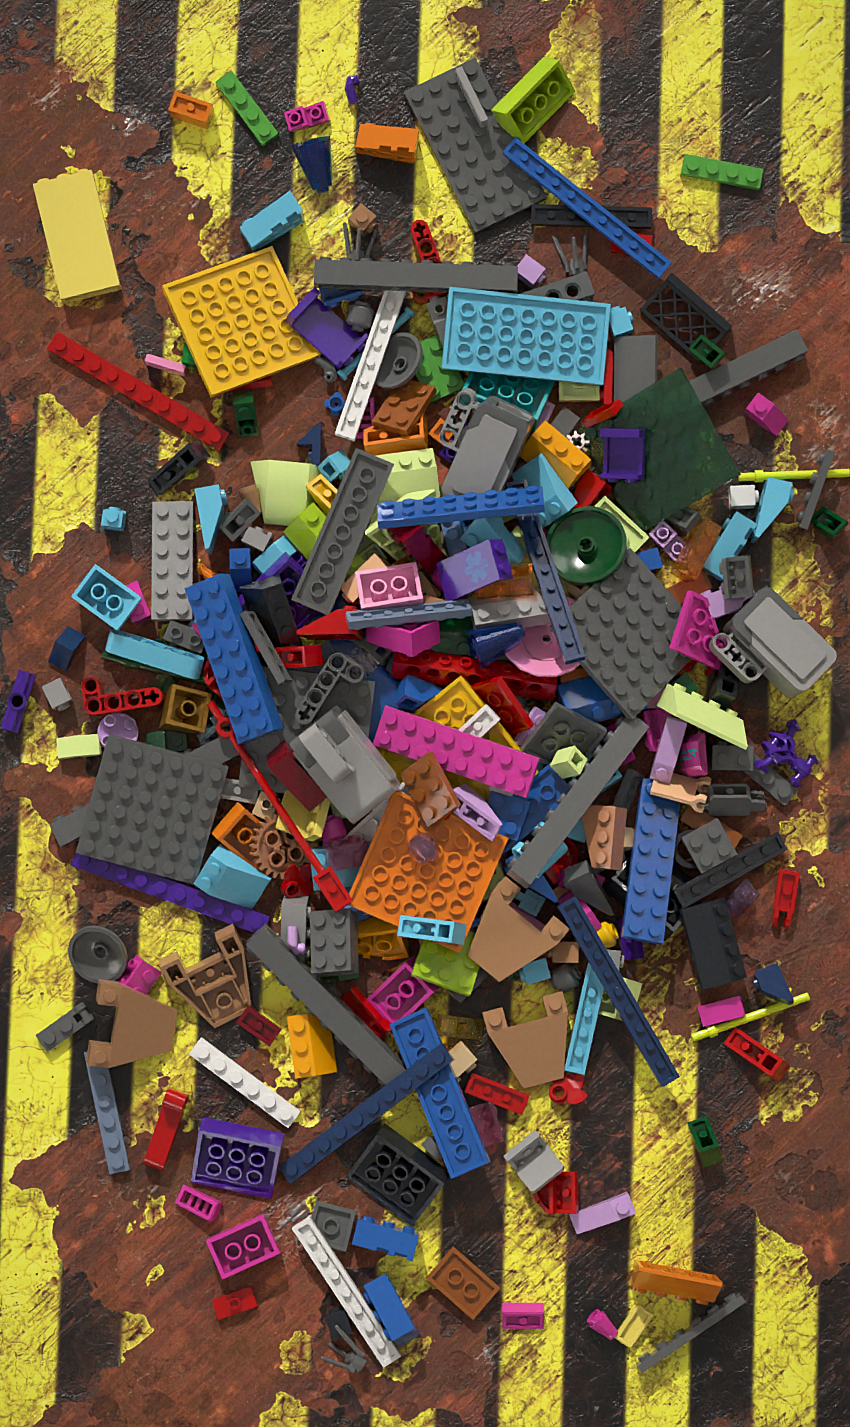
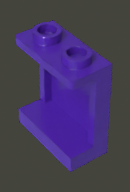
[600,428,646,483]

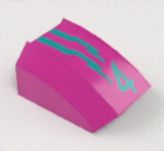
[679,733,708,778]

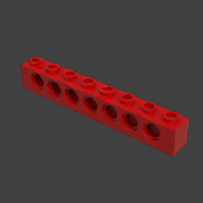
[391,651,558,701]

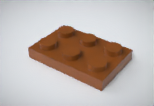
[372,380,437,436]
[400,752,461,827]
[426,1246,500,1320]

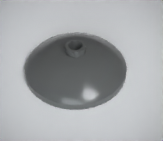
[375,333,423,389]
[68,926,128,983]

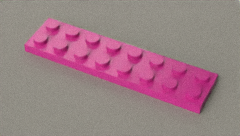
[373,705,540,798]

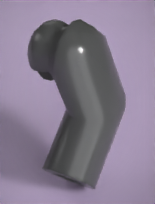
[314,356,337,382]

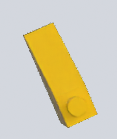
[306,474,338,517]

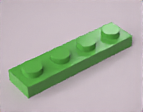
[215,70,279,147]
[680,154,763,190]

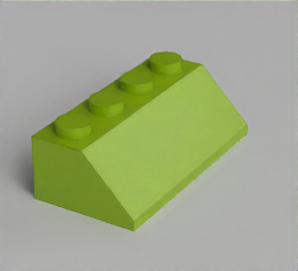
[491,57,575,143]
[283,502,365,583]

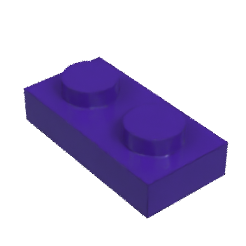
[618,919,645,960]

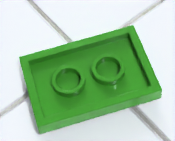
[415,335,465,404]

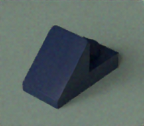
[296,424,322,466]

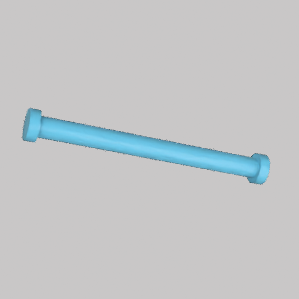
[337,307,415,381]

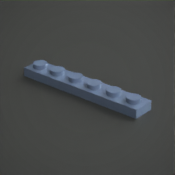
[345,599,472,630]
[84,1052,131,1174]

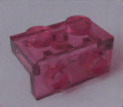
[322,835,368,871]
[469,1101,504,1147]

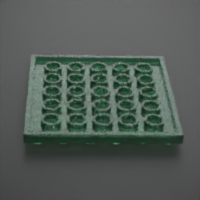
[579,368,741,532]

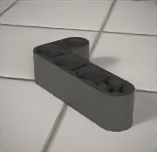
[295,652,366,724]

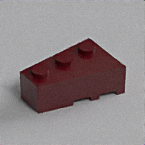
[389,525,447,575]
[266,740,327,812]

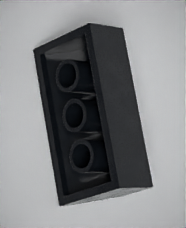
[240,574,303,648]
[679,897,747,990]

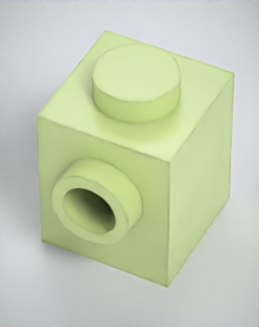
[550,746,587,779]

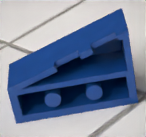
[352,1215,419,1261]
[363,1274,421,1347]

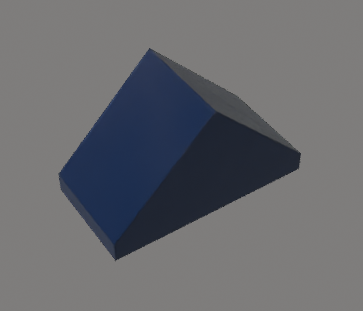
[48,626,86,671]

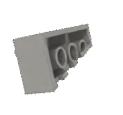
[279,896,311,985]

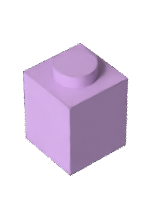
[517,254,546,289]

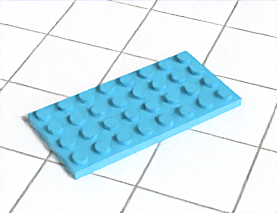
[441,287,611,386]

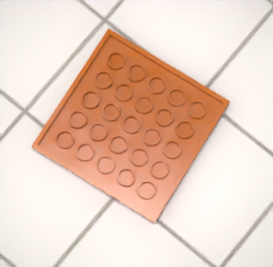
[349,791,509,953]

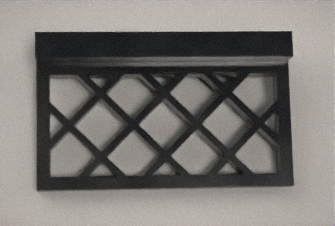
[640,272,732,363]

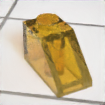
[436,1014,484,1040]

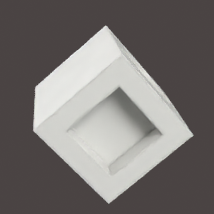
[728,485,759,509]

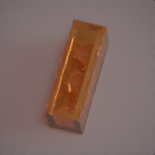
[670,517,722,583]
[472,563,534,600]

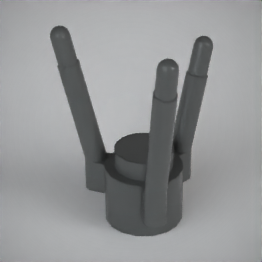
[343,222,377,261]
[552,234,588,277]
[321,1325,367,1373]

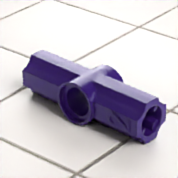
[1,670,36,734]

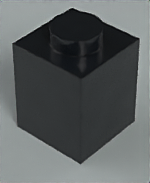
[325,1306,353,1341]

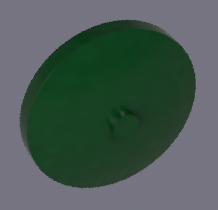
[546,506,628,586]

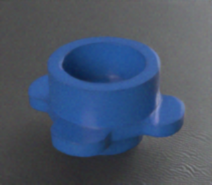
[324,392,346,417]

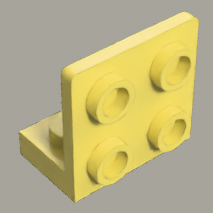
[276,790,331,842]

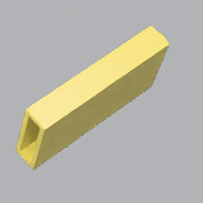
[33,169,122,304]

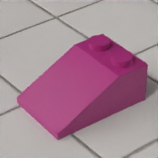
[367,955,441,1023]

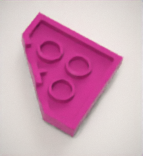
[669,591,725,670]

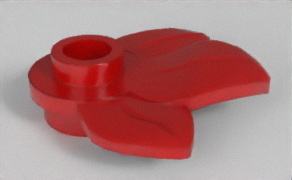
[281,864,314,898]
[549,1070,588,1105]

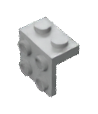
[504,1130,564,1193]

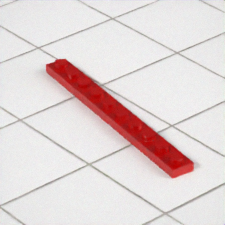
[47,332,230,452]

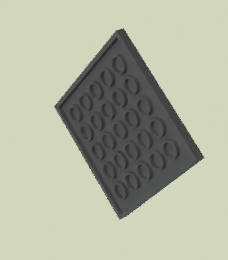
[548,548,690,720]
[238,666,376,793]
[76,734,229,884]

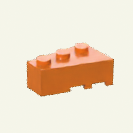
[355,123,419,164]
[363,411,428,456]

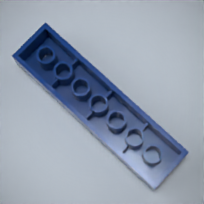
[184,574,284,744]

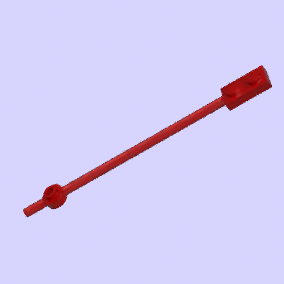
[207,700,353,913]

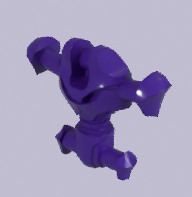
[754,719,819,787]

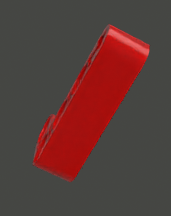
[411,220,448,305]
[81,676,165,716]
[143,1087,190,1171]

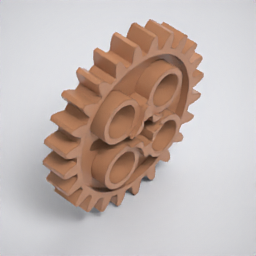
[249,813,315,879]

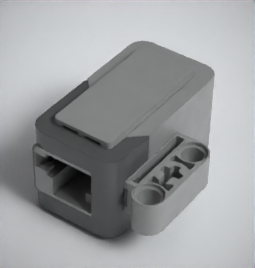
[439,388,535,496]
[709,587,837,698]
[289,705,400,824]

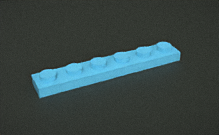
[564,954,611,1075]

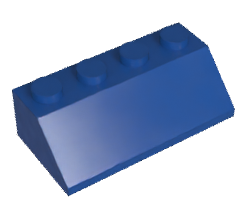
[557,675,647,722]

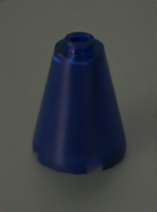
[291,136,332,194]
[465,622,525,669]

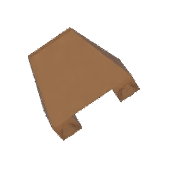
[467,876,569,982]
[159,924,251,1028]
[86,979,178,1068]
[482,991,568,1088]

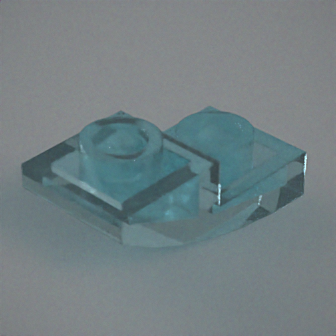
[197,707,229,743]

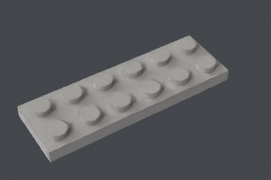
[151,501,194,621]

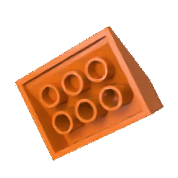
[630,1260,723,1305]

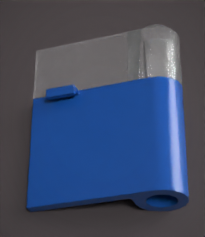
[348,647,406,743]

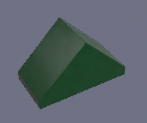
[688,334,727,370]
[810,506,849,542]

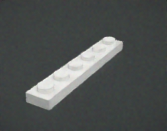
[189,1037,300,1128]

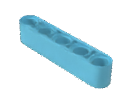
[105,629,205,679]

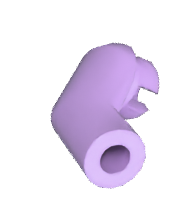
[287,926,305,955]

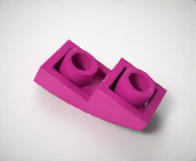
[284,101,330,132]
[698,996,746,1027]

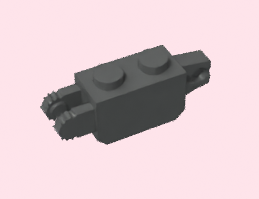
[695,784,767,816]

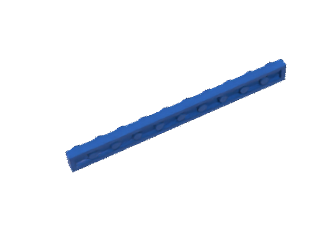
[502,137,672,280]

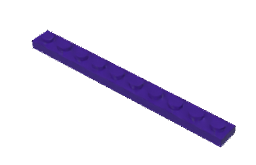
[71,852,270,933]

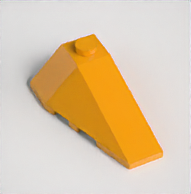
[357,917,409,960]

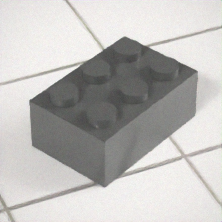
[310,908,359,977]

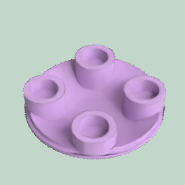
[97,713,138,748]

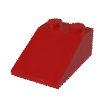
[297,606,364,641]

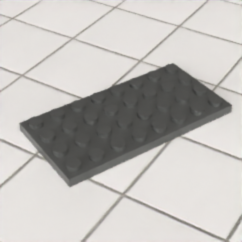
[404,57,547,234]

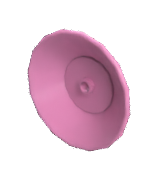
[500,596,580,677]

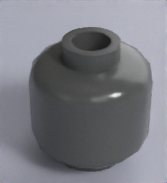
[346,301,375,333]
[550,963,582,993]

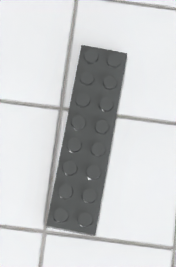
[291,448,394,615]

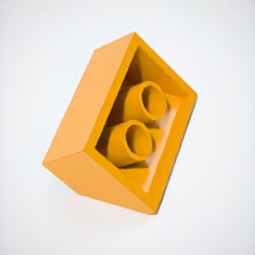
[520,420,591,490]
[287,1013,337,1079]

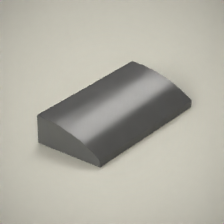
[613,335,658,420]

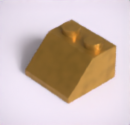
[159,684,212,734]

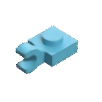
[514,889,546,917]

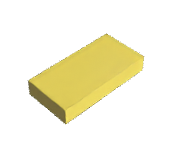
[614,1302,654,1349]

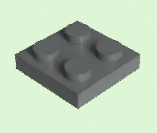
[681,818,737,874]
[312,1200,356,1252]

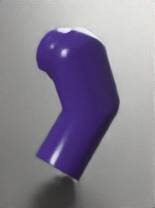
[345,75,360,104]

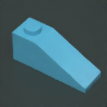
[397,915,467,945]

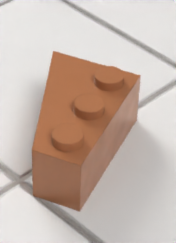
[582,805,627,871]

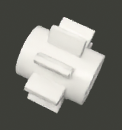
[566,431,589,453]

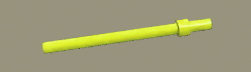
[738,469,850,483]
[691,993,810,1042]

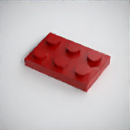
[471,676,534,735]

